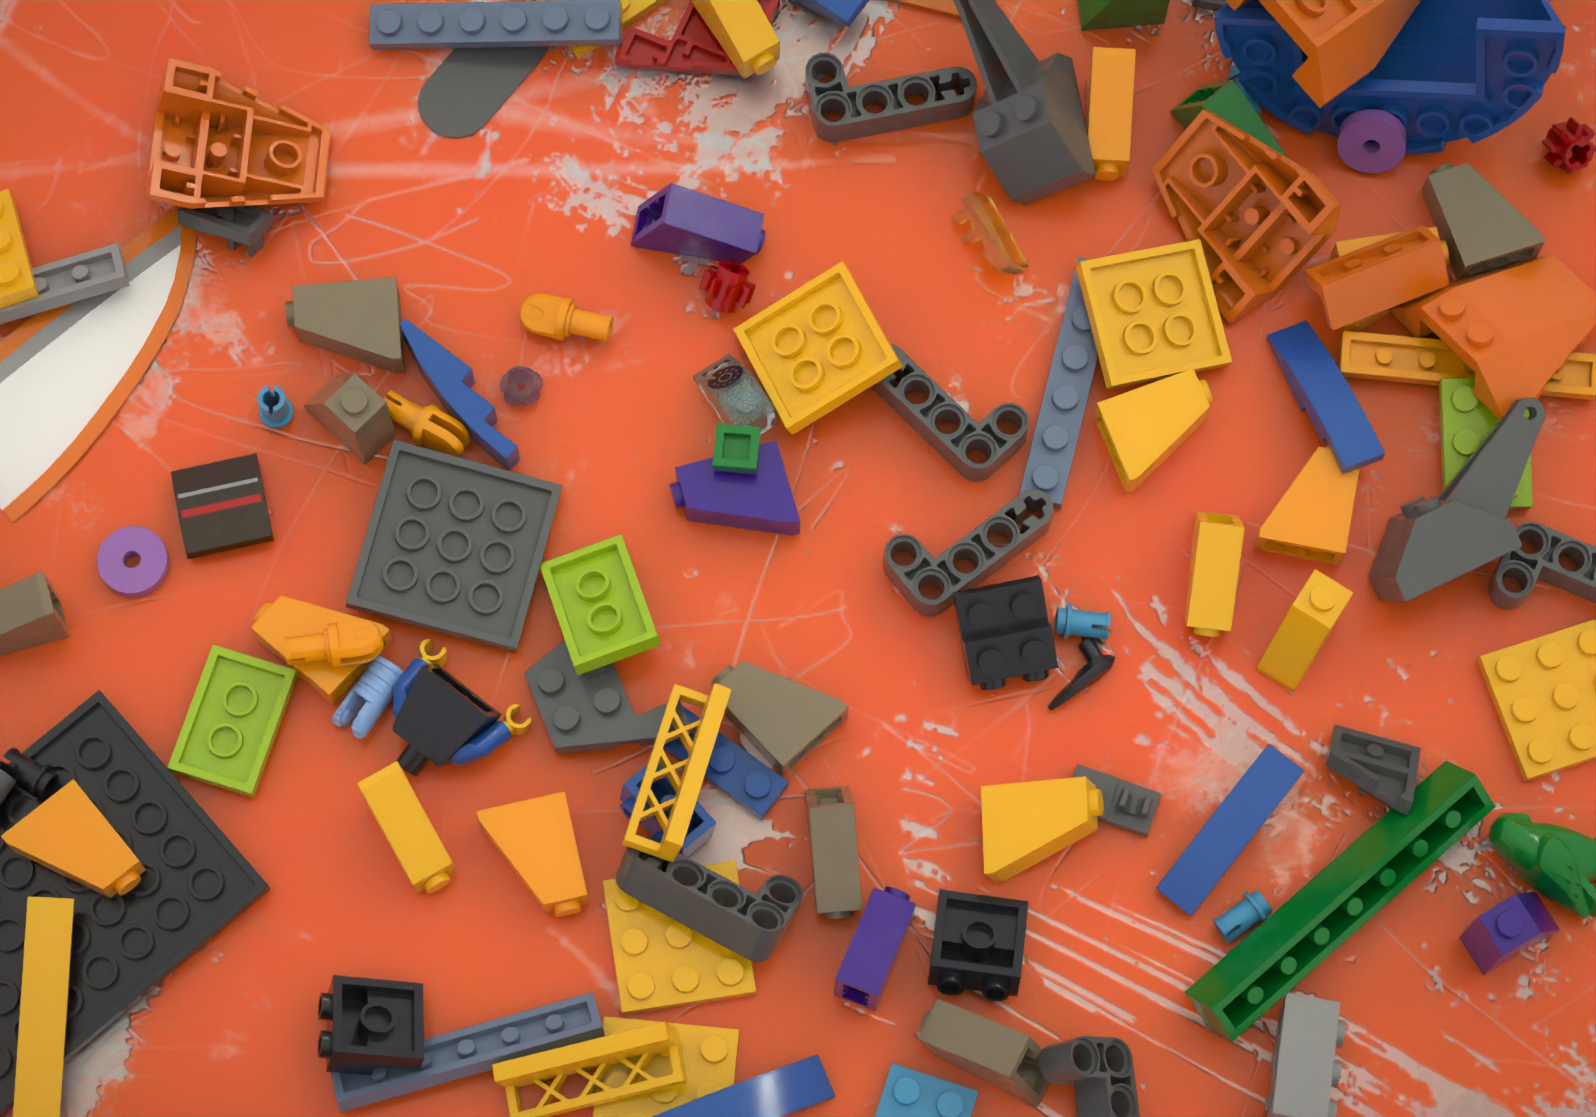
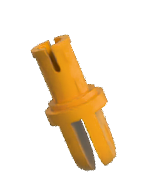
[519,293,614,343]
[383,390,470,457]
[284,620,383,668]

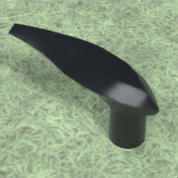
[1047,638,1115,710]

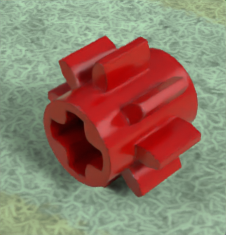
[1542,117,1596,174]
[699,260,756,313]

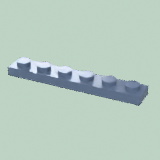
[369,0,622,50]
[1019,257,1098,509]
[331,992,605,1112]

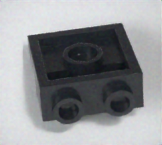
[952,575,1059,690]
[927,889,1028,1001]
[317,975,424,1075]

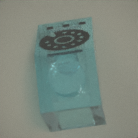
[693,354,776,434]

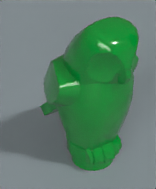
[1489,812,1596,919]

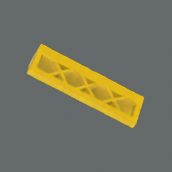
[622,683,731,862]
[492,1021,687,1117]

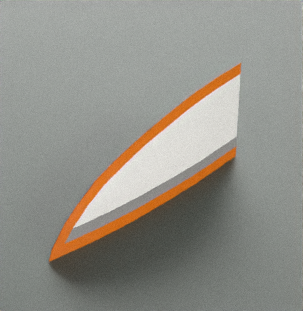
[0,206,197,523]

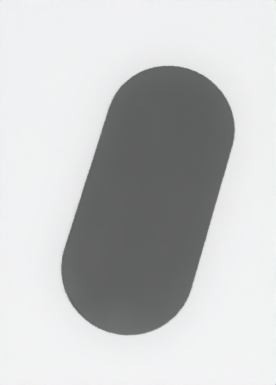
[418,46,549,138]

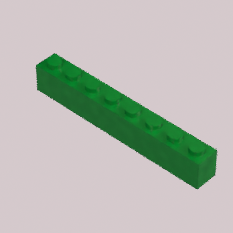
[1185,761,1496,1041]

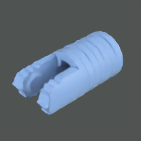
[332,655,404,739]

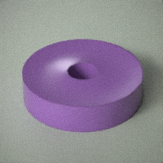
[1337,109,1407,173]
[97,526,170,598]

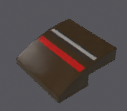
[171,453,274,559]

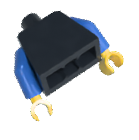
[392,639,532,776]

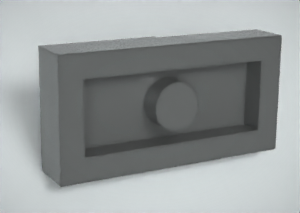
[177,206,274,257]
[1072,764,1161,837]

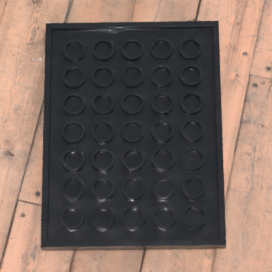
[0,690,271,1117]

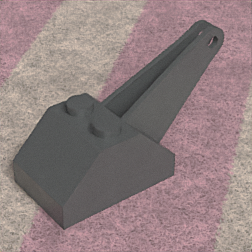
[953,0,1096,205]
[1369,398,1545,602]

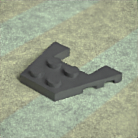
[524,640,694,754]

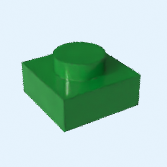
[713,424,760,474]

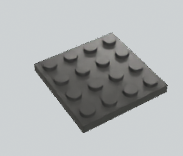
[346,440,563,653]

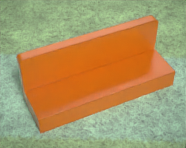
[1305,224,1449,330]

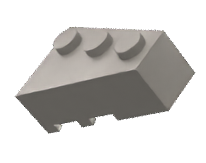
[1264,993,1346,1117]

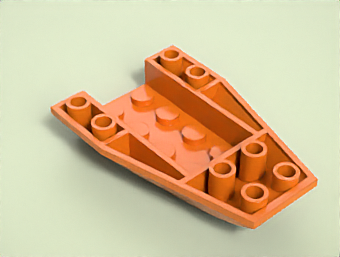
[1225,0,1421,108]

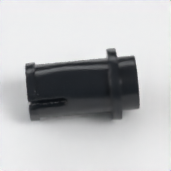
[0,747,59,798]

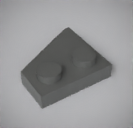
[1326,725,1421,815]

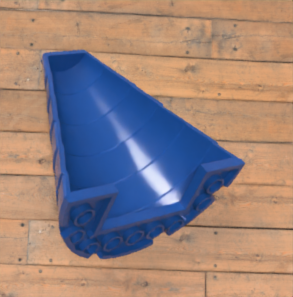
[1214,0,1566,155]

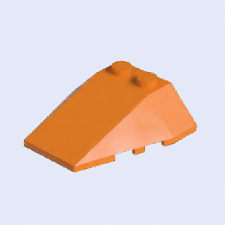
[144,58,331,209]
[1152,109,1341,323]
[1392,254,1596,420]

